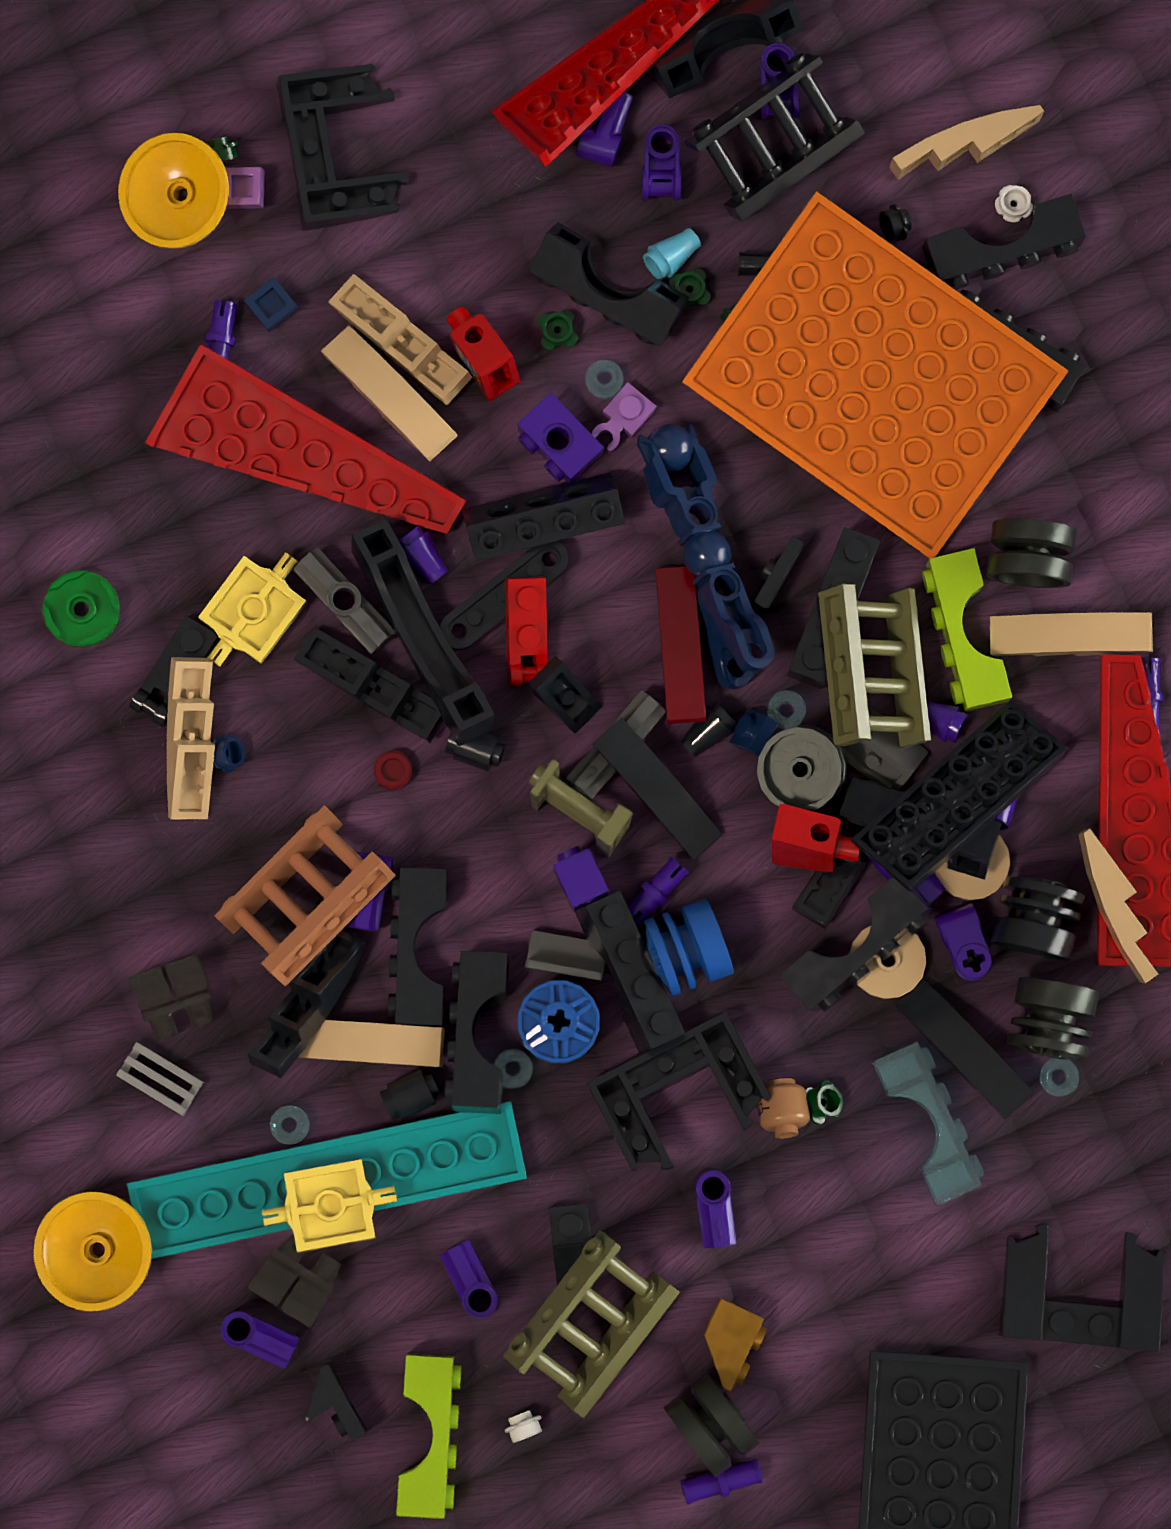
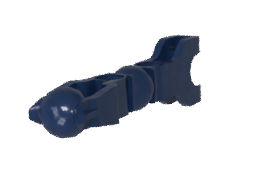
[636,423,775,689]

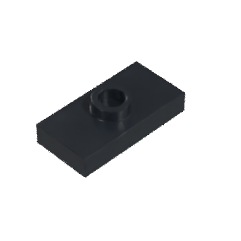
[752,536,804,614]
[792,858,866,930]

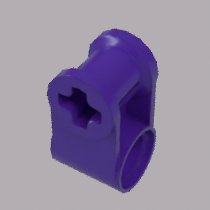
[759,43,799,120]
[642,125,681,200]
[935,903,992,981]

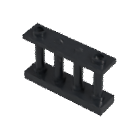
[684,53,865,221]

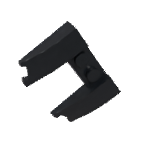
[276,64,409,231]
[587,1011,771,1171]
[999,1224,1164,1352]

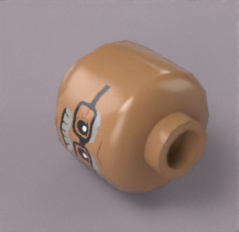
[757,1078,810,1139]

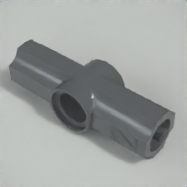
[293,547,396,655]
[566,690,666,800]

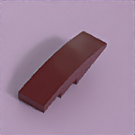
[655,566,706,724]

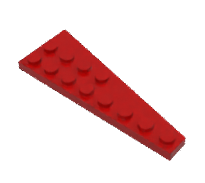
[491,0,718,166]
[145,344,467,534]
[1096,654,1171,966]

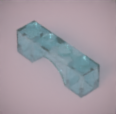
[872,1042,984,1205]

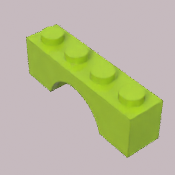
[922,548,1012,713]
[397,1353,461,1519]

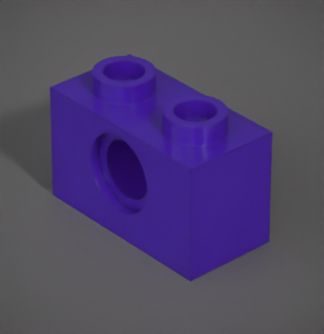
[517,393,604,483]
[553,846,609,913]

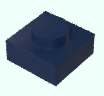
[244,277,298,333]
[729,709,779,756]

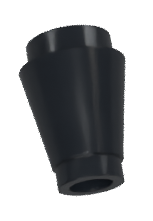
[680,701,738,758]

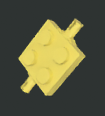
[198,552,307,667]
[262,1159,397,1252]

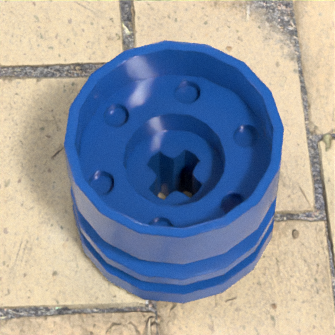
[643,898,734,997]
[518,981,599,1064]

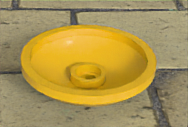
[118,133,229,249]
[34,1192,152,1311]

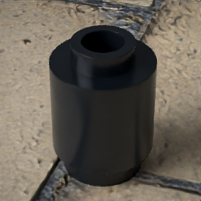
[445,731,506,771]
[380,1068,441,1120]

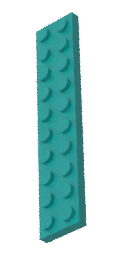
[127,1102,527,1259]

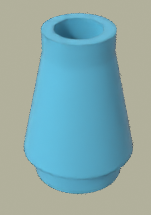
[643,228,701,280]

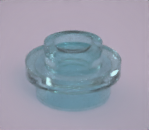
[585,360,623,399]
[767,690,806,729]
[494,1049,532,1089]
[1040,1058,1079,1097]
[270,1105,310,1145]

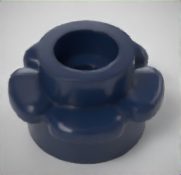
[212,735,245,773]

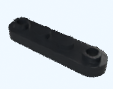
[440,541,569,651]

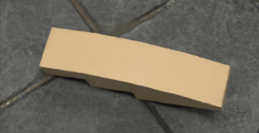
[889,105,1044,180]
[328,274,472,405]
[321,325,457,462]
[990,613,1153,656]
[167,657,215,819]
[1078,829,1158,983]
[298,1020,445,1067]

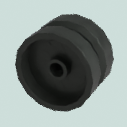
[986,518,1077,588]
[757,725,848,811]
[663,1374,760,1478]

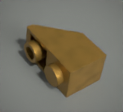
[703,1297,767,1391]

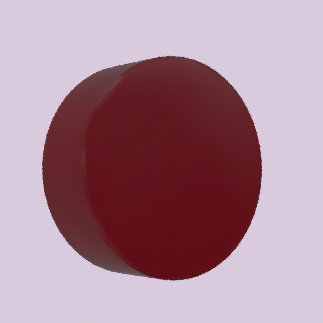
[373,751,413,791]

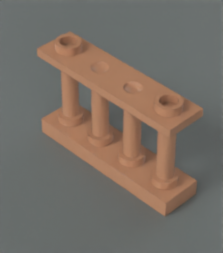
[214,805,396,987]

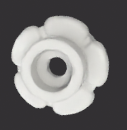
[995,185,1033,222]
[505,1411,542,1443]

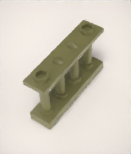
[818,584,931,748]
[528,759,633,858]
[503,1230,680,1418]

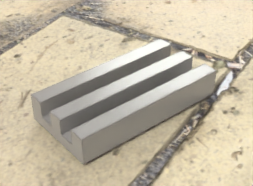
[116,1042,204,1116]

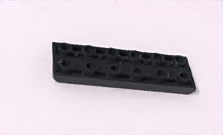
[851,701,1067,891]

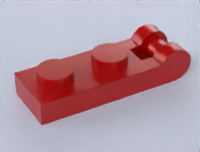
[505,576,548,686]

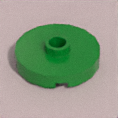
[42,570,121,648]

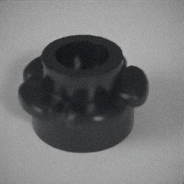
[879,204,912,241]

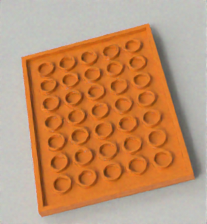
[682,191,1068,559]

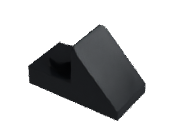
[528,656,602,734]
[549,1203,596,1285]
[305,1362,368,1442]

